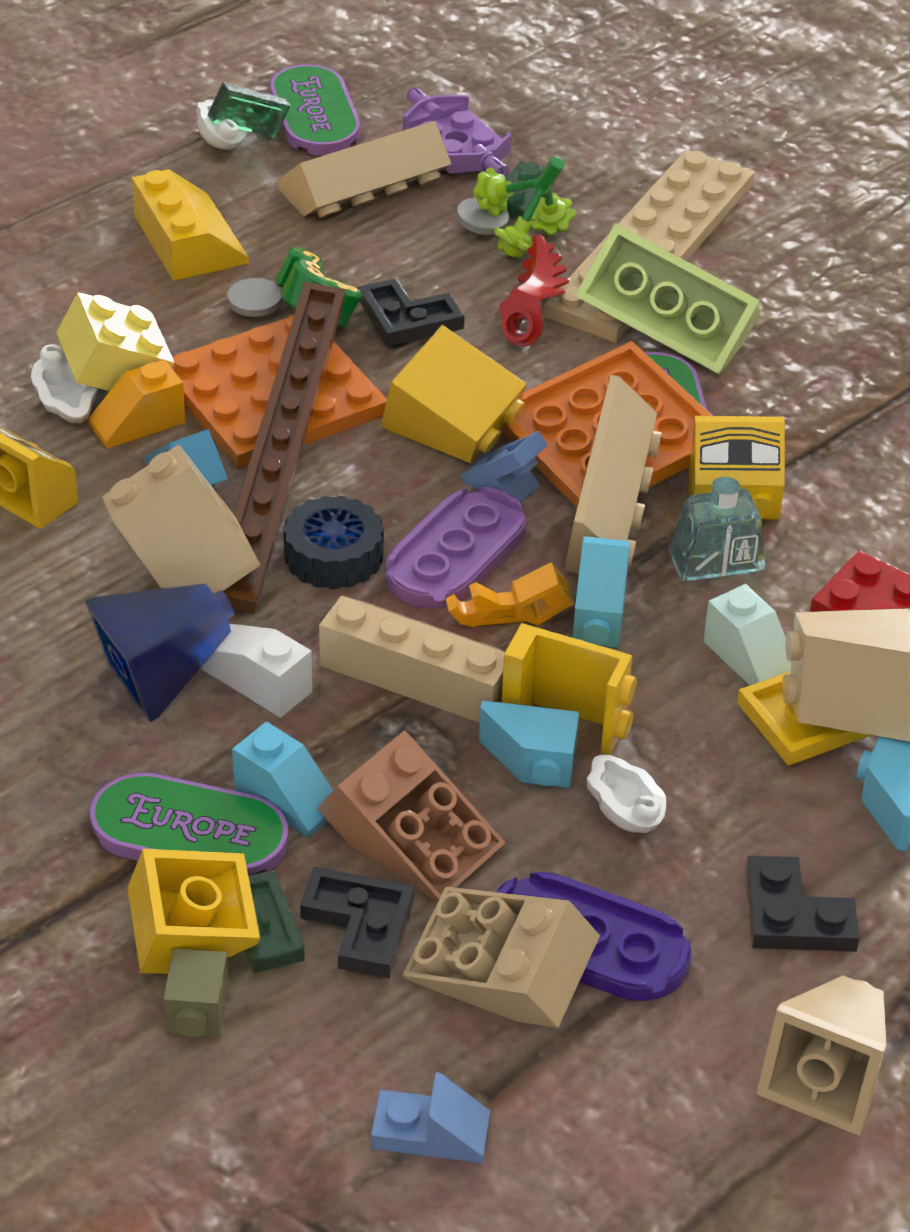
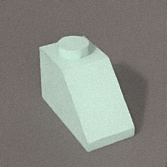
[703,584,791,686]

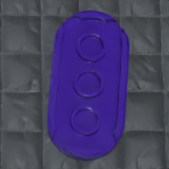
[496,872,692,1001]

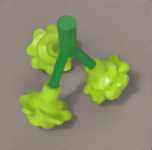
[473,157,576,259]

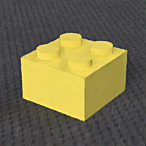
[56,292,174,391]

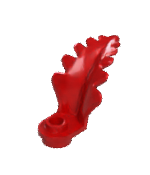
[499,235,570,347]

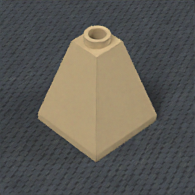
[756,975,886,1136]

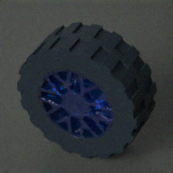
[283,496,384,589]

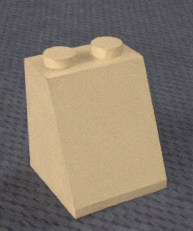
[102,444,260,618]
[782,609,910,742]

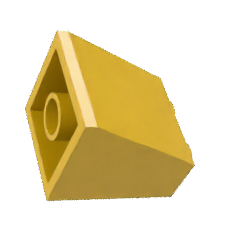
[381,325,527,463]

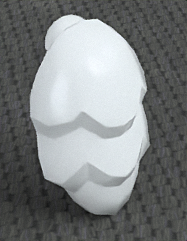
[196,99,247,150]
[31,344,98,424]
[587,755,666,833]

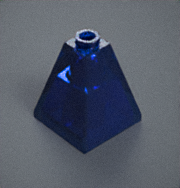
[85,583,234,722]

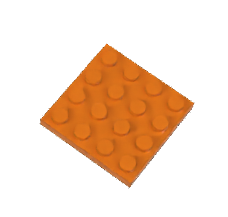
[171,315,387,469]
[500,341,712,508]

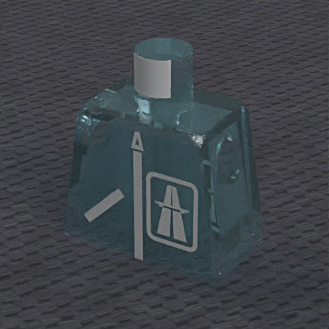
[669,477,765,582]

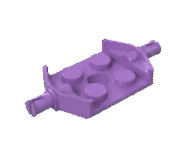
[403,86,512,178]

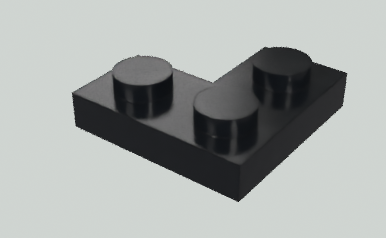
[358,278,465,346]
[746,855,859,952]
[300,867,415,979]

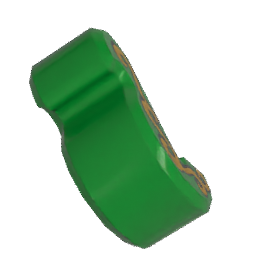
[275,247,362,328]

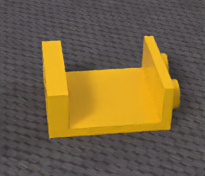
[502,623,637,755]

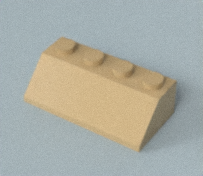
[275,121,451,218]
[564,375,662,574]
[319,596,506,723]

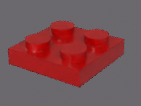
[810,550,910,612]

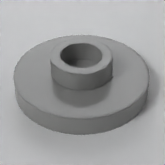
[456,198,509,235]
[227,278,282,317]

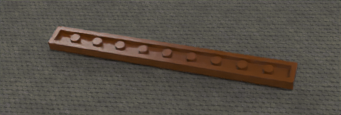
[209,282,345,614]

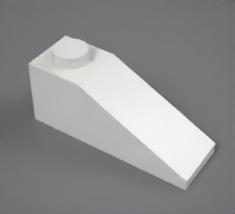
[174,621,312,718]

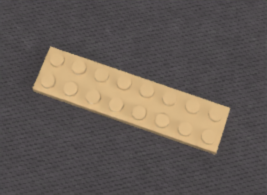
[544,149,755,343]

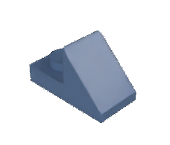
[460,431,548,503]
[371,1072,490,1163]

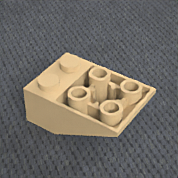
[402,886,600,1028]

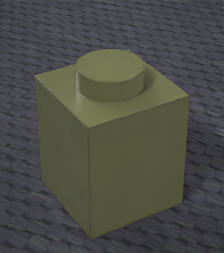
[163,948,229,1037]

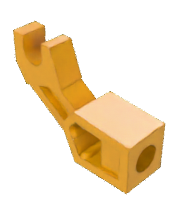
[446,562,575,628]

